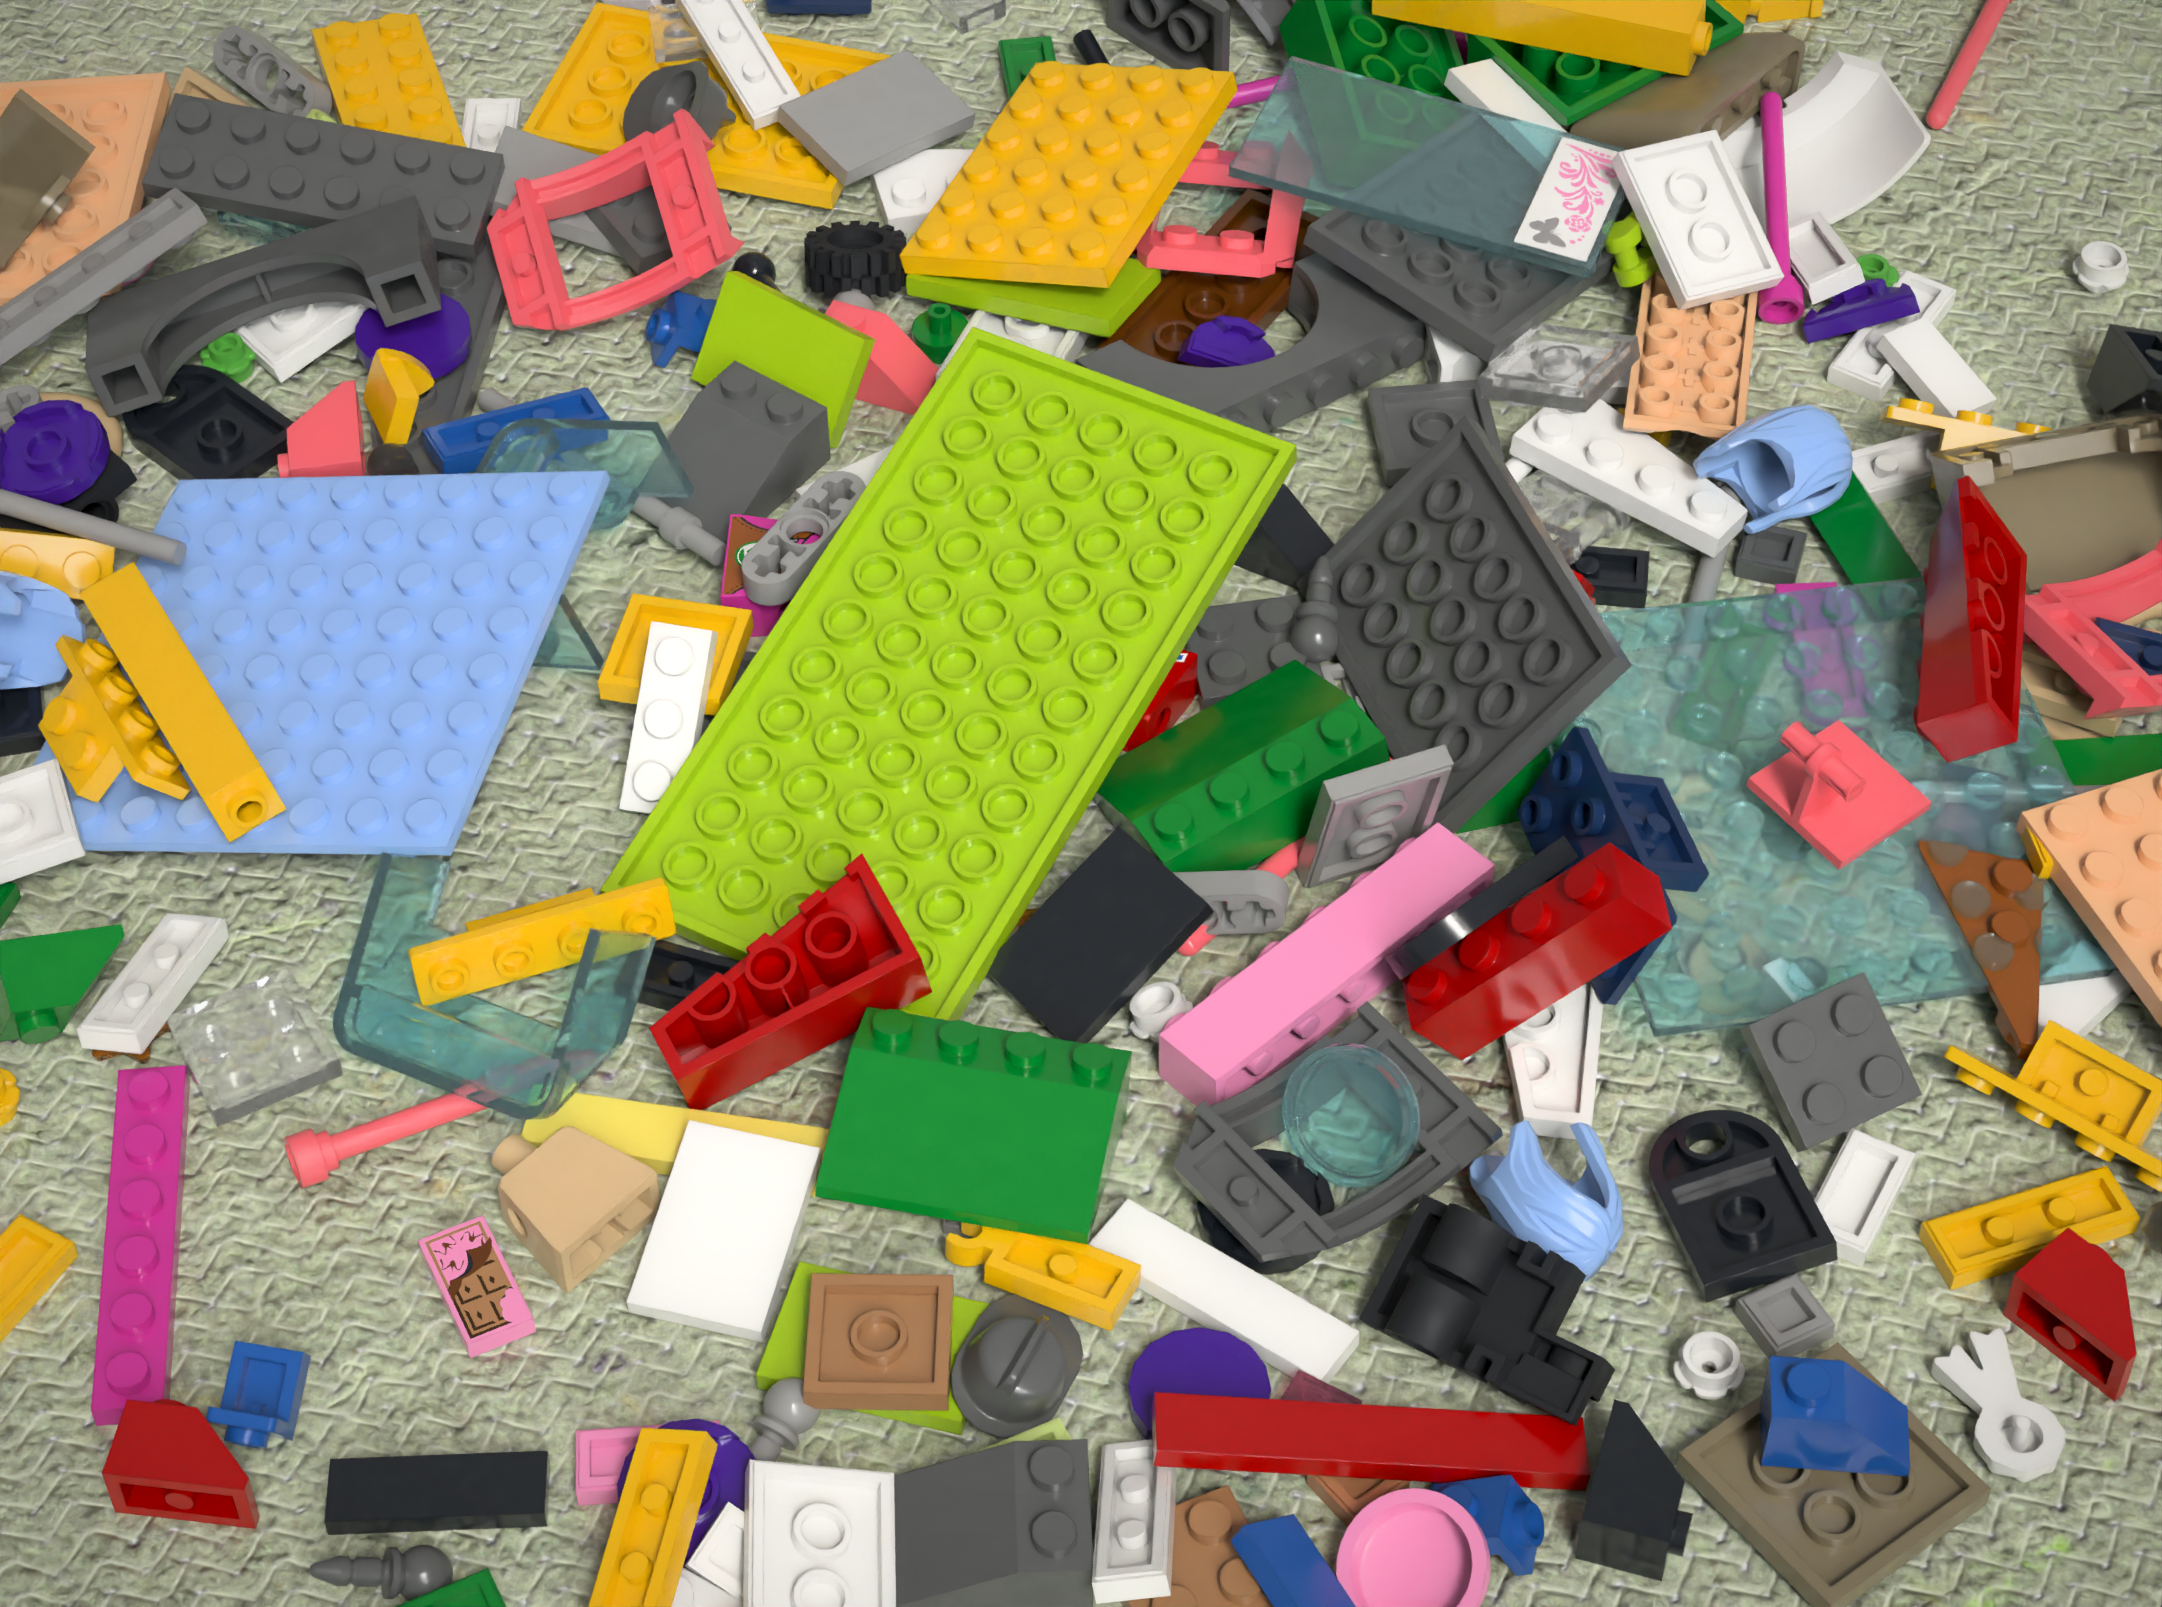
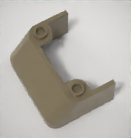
[0,88,96,270]

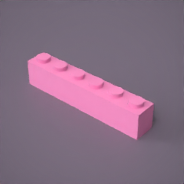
[1159,822,1495,1107]

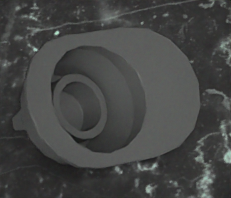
[623,61,736,141]
[950,1295,1083,1439]

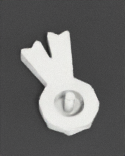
[1931,1328,2066,1483]

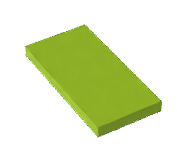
[906,258,1161,338]

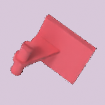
[1746,720,1932,870]

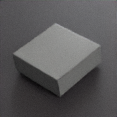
[1734,1273,1836,1359]

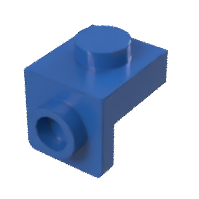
[645,290,717,368]
[206,1341,311,1449]
[1432,1475,1544,1576]

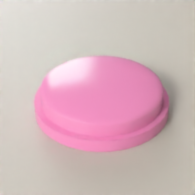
[1336,1488,1491,1607]

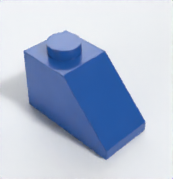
[1760,1355,1910,1476]

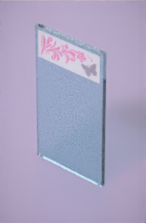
[1228,56,1628,279]

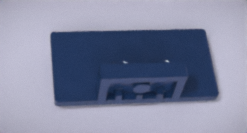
[1517,726,1710,1005]

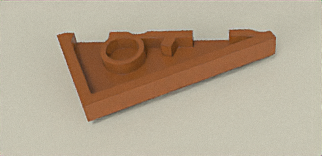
[1912,840,2043,1060]

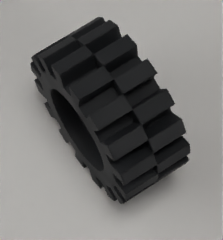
[804,221,907,299]

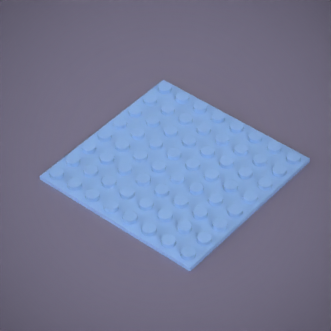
[33,471,611,856]

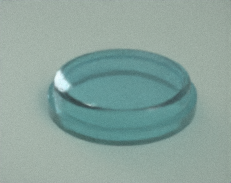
[1282,1043,1420,1188]

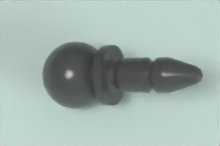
[1290,556,1340,663]
[309,1545,453,1601]

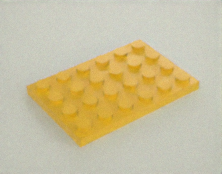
[522,2,892,210]
[899,61,1238,288]

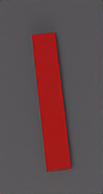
[1151,1392,1591,1491]

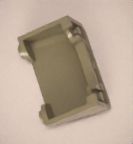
[1564,32,1805,152]
[1930,414,2162,595]

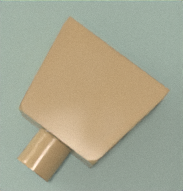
[492,1126,661,1293]

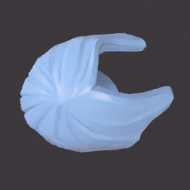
[1693,404,1853,534]
[0,570,86,690]
[1469,1120,1623,1282]

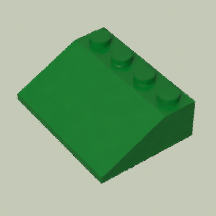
[1279,0,1474,193]
[1467,0,1744,126]
[1093,659,1390,872]
[815,1007,1132,1244]

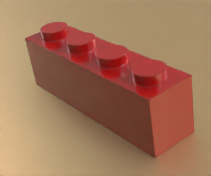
[1913,475,2027,763]
[1402,842,1672,1060]
[649,854,932,1110]

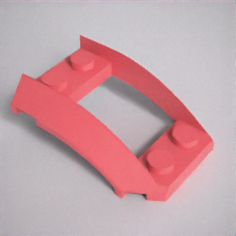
[487,109,745,331]
[1131,135,1313,278]
[2023,539,2162,720]

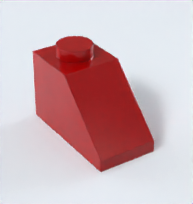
[2003,1227,2137,1402]
[102,1399,260,1529]

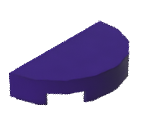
[1803,278,1920,344]
[1177,315,1276,368]

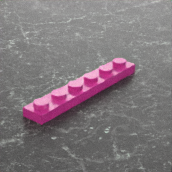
[91,1065,190,1426]

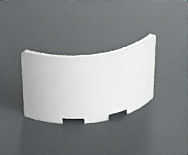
[1722,51,1931,236]

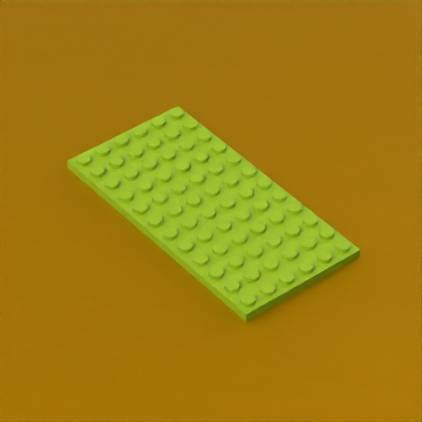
[600,327,1297,1021]

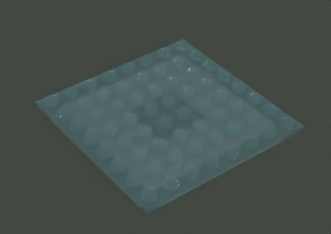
[1546,577,2122,1037]

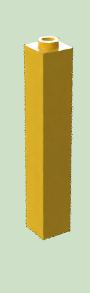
[1372,0,1713,77]
[79,562,286,843]

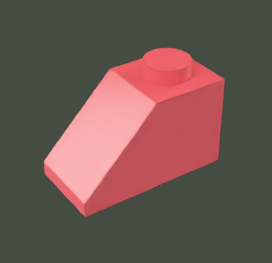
[825,300,939,415]
[277,380,367,478]

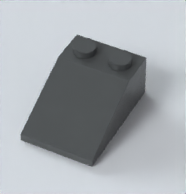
[1107,0,1231,71]
[627,361,831,544]
[894,1439,1093,1607]

